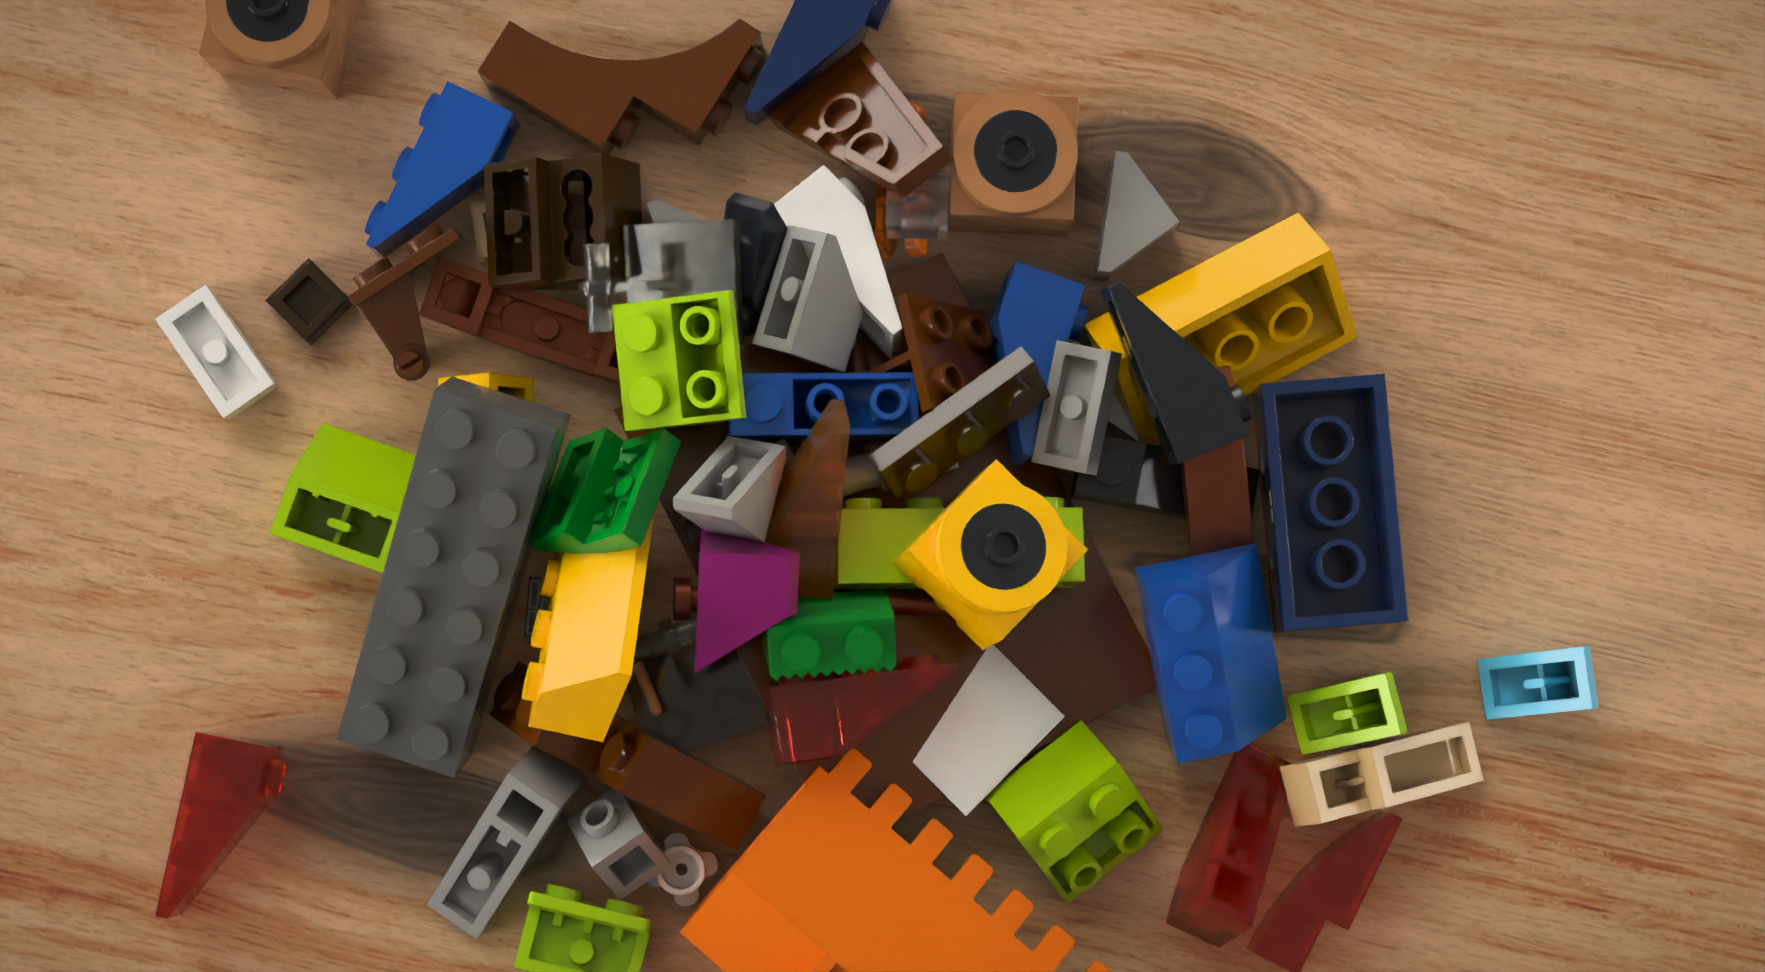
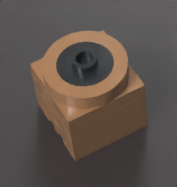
[199,0,360,100]
[947,90,1078,236]

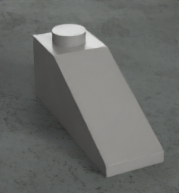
[427,746,587,940]

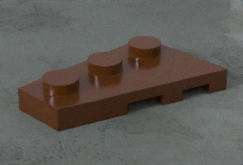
[767,41,953,198]

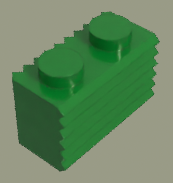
[762,589,896,681]

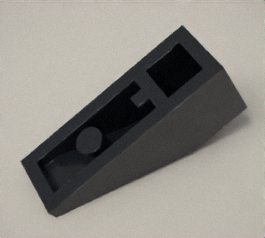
[1101,282,1251,465]
[1070,436,1259,521]

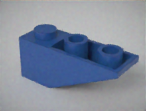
[365,81,520,258]
[989,261,1088,466]
[726,372,919,447]

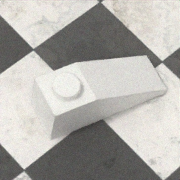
[774,165,902,359]

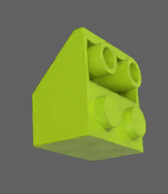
[612,290,747,431]
[269,423,416,573]
[985,720,1163,905]

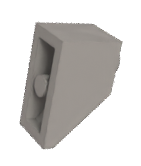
[752,225,863,372]

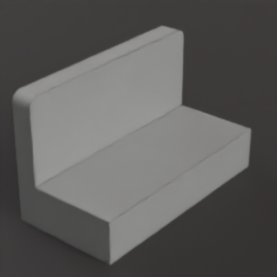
[1031,341,1122,476]

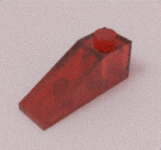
[155,732,286,919]
[1165,744,1292,948]

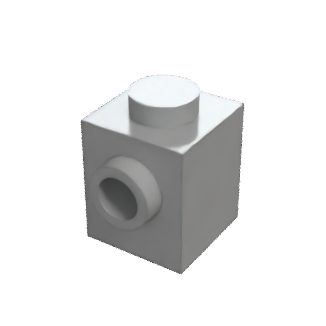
[566,789,672,900]

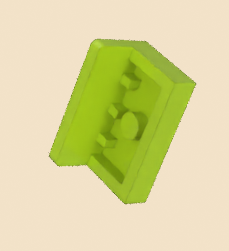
[514,884,653,972]

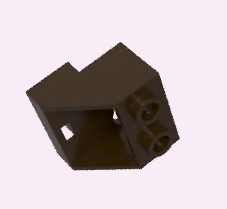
[484,153,645,290]

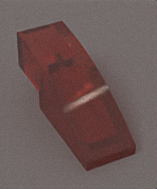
[1246,811,1403,972]

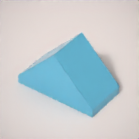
[1477,646,1599,720]

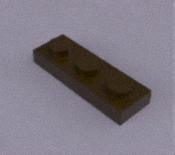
[868,346,1050,504]

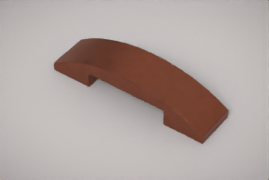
[419,257,620,385]
[1180,365,1253,557]

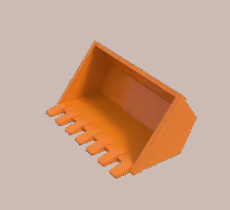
[680,748,1111,972]

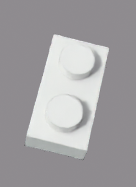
[155,284,278,421]

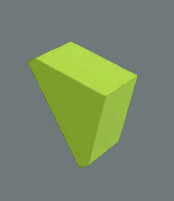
[1287,671,1408,755]

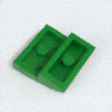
[528,428,681,554]

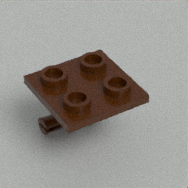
[347,224,463,381]
[845,293,996,413]

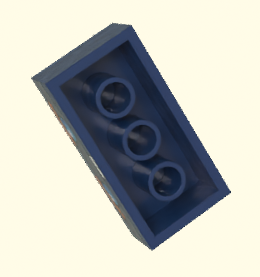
[1252,374,1409,633]

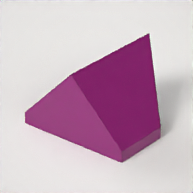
[694,528,800,673]

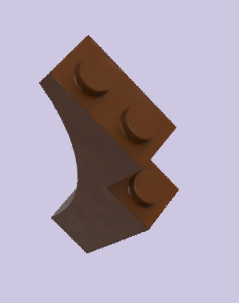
[477,18,765,155]
[489,661,766,850]

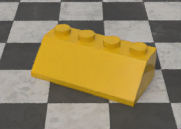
[1084,213,1358,445]
[522,511,655,742]

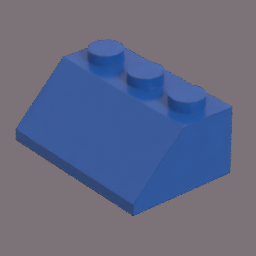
[1134,543,1287,764]

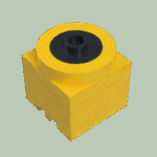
[893,459,1088,650]

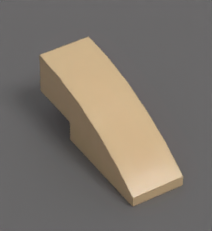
[1280,721,1484,827]

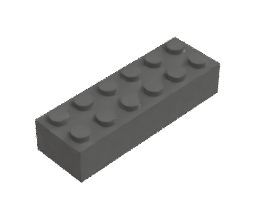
[336,376,571,778]

